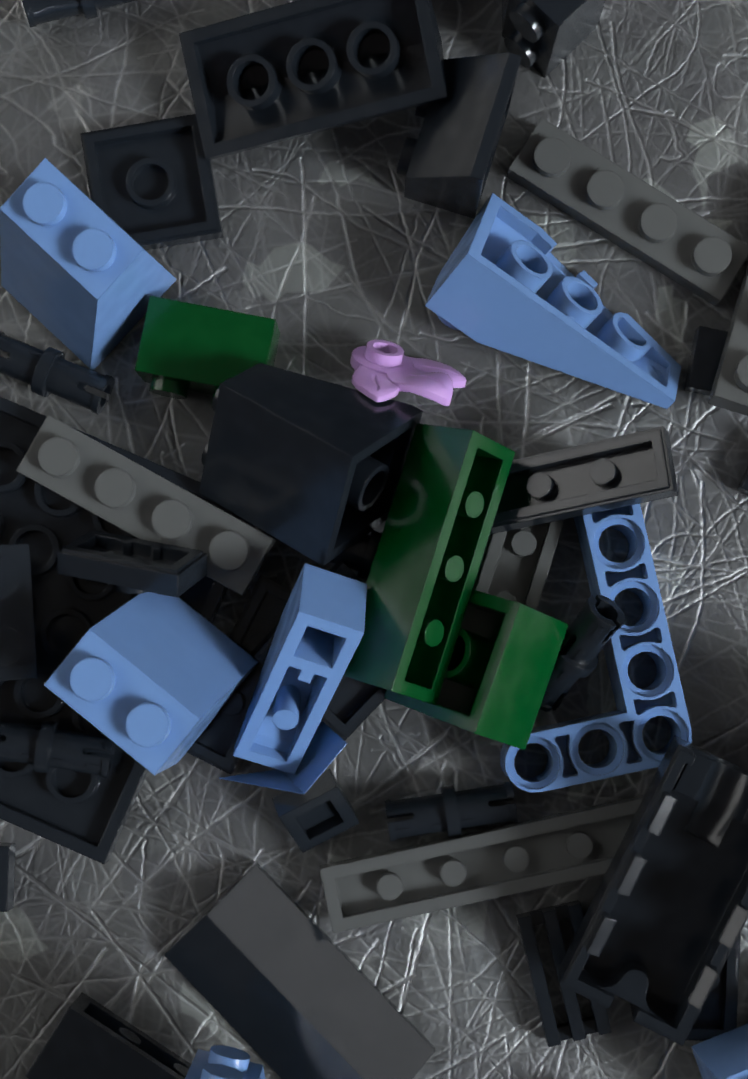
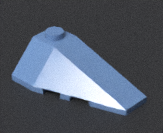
[425,193,681,409]

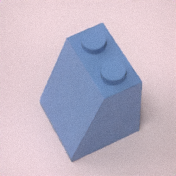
[0,158,177,371]
[44,592,259,776]

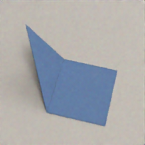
[219,720,348,795]

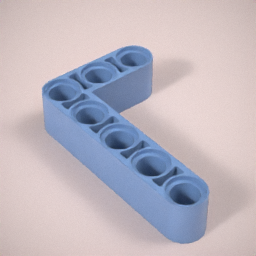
[500,504,692,793]

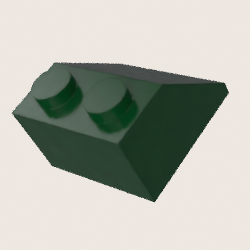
[383,590,569,750]

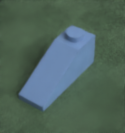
[233,563,367,774]

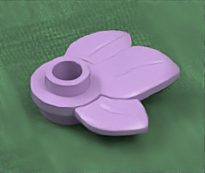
[350,340,467,406]

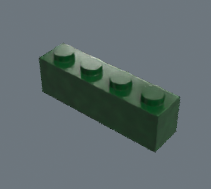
[343,423,515,705]

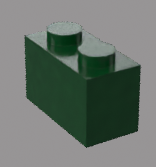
[135,296,280,403]

